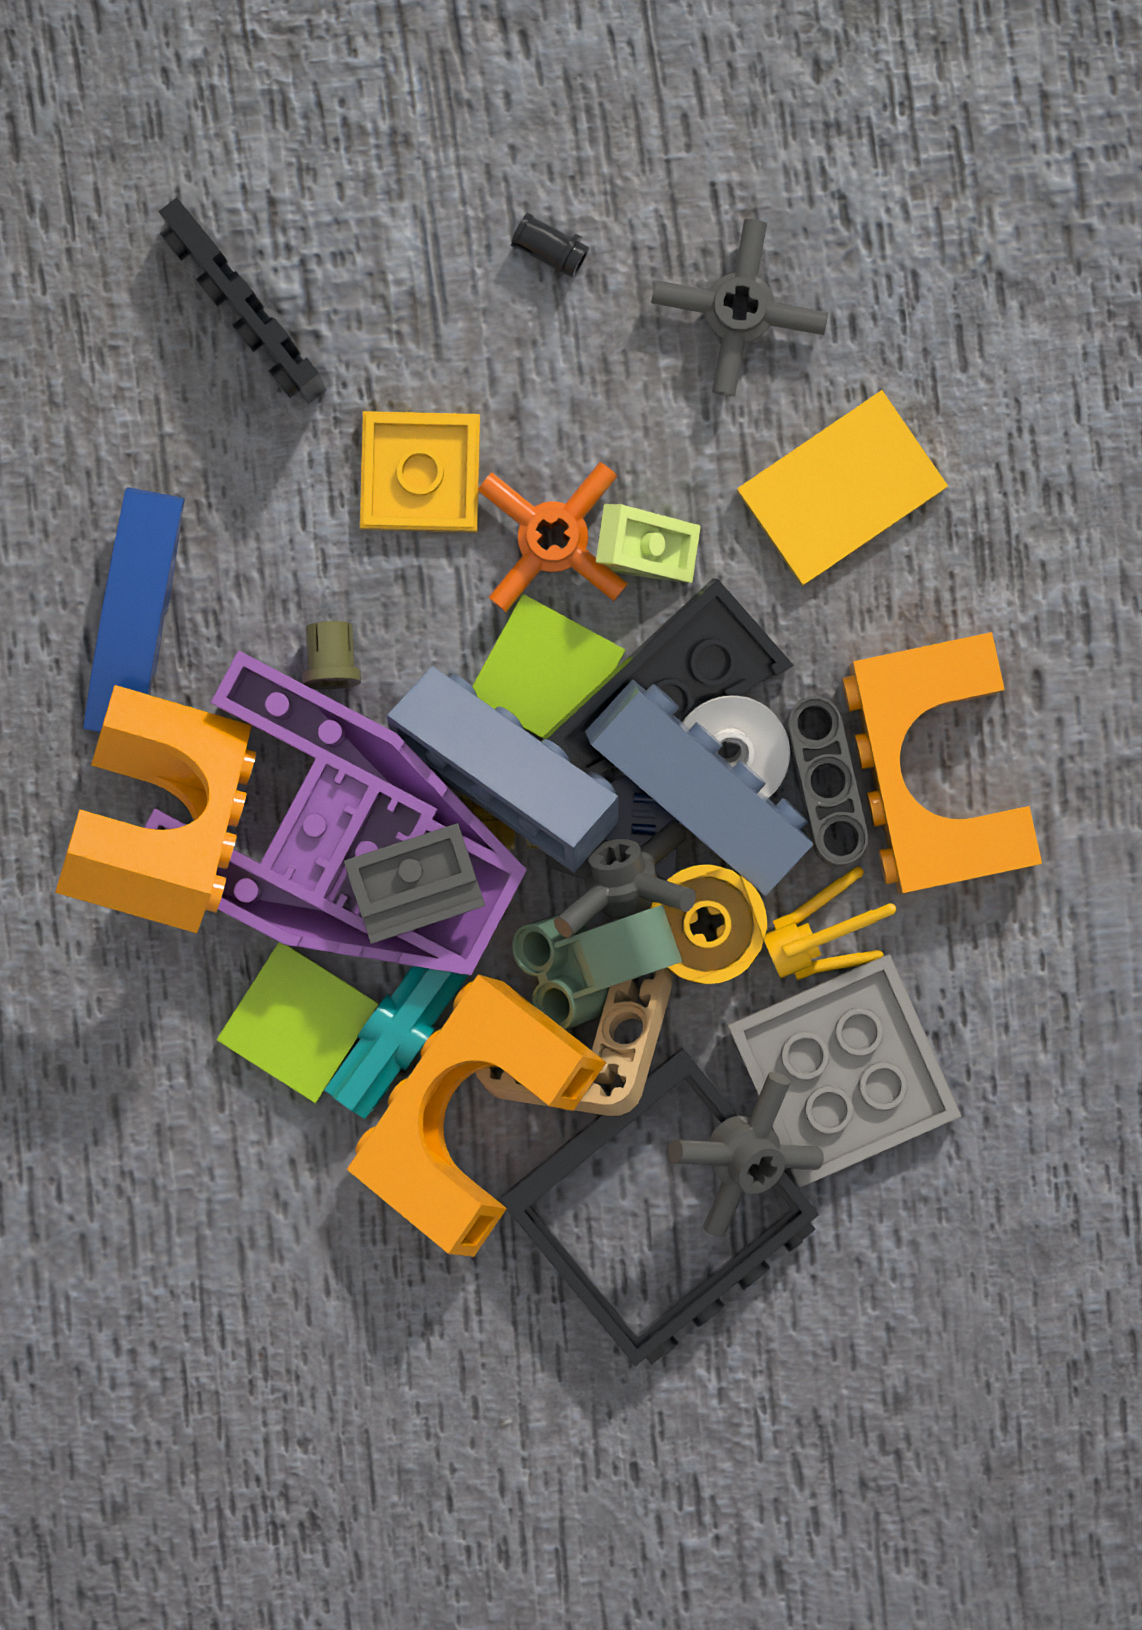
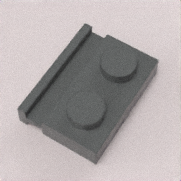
[344,823,486,944]

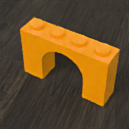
[842,632,1042,894]
[55,685,256,933]
[347,975,606,1257]

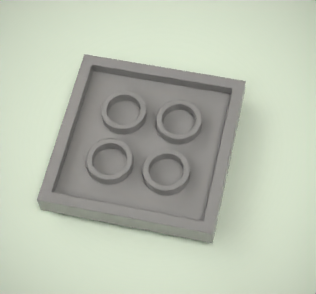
[727,954,962,1188]

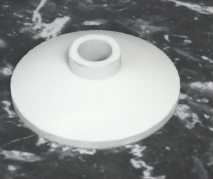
[682,696,790,798]

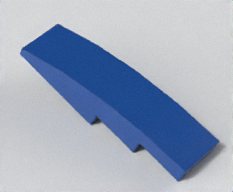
[83,487,185,732]

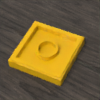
[360,411,480,533]

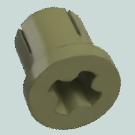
[302,621,361,689]

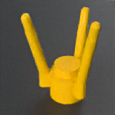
[764,867,896,981]

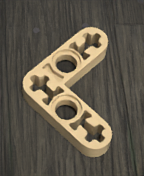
[475,967,673,1116]

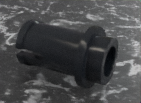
[510,213,589,278]

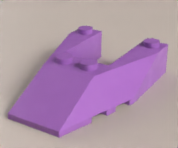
[144,650,527,975]

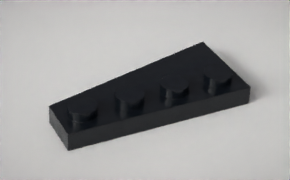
[158,197,326,404]
[542,578,794,775]

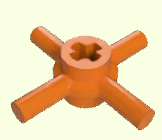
[478,462,628,612]

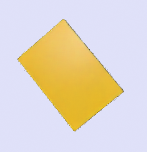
[736,390,948,587]

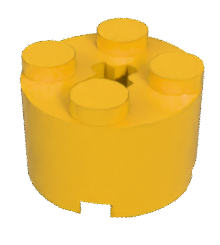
[649,865,767,984]

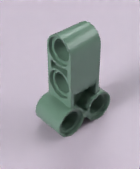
[512,905,683,1030]

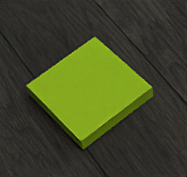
[472,594,626,738]
[216,942,380,1103]

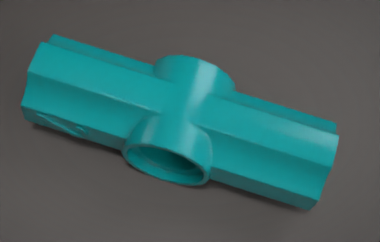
[324,966,469,1119]

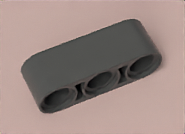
[786,696,868,866]

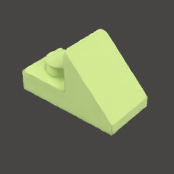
[596,504,701,583]

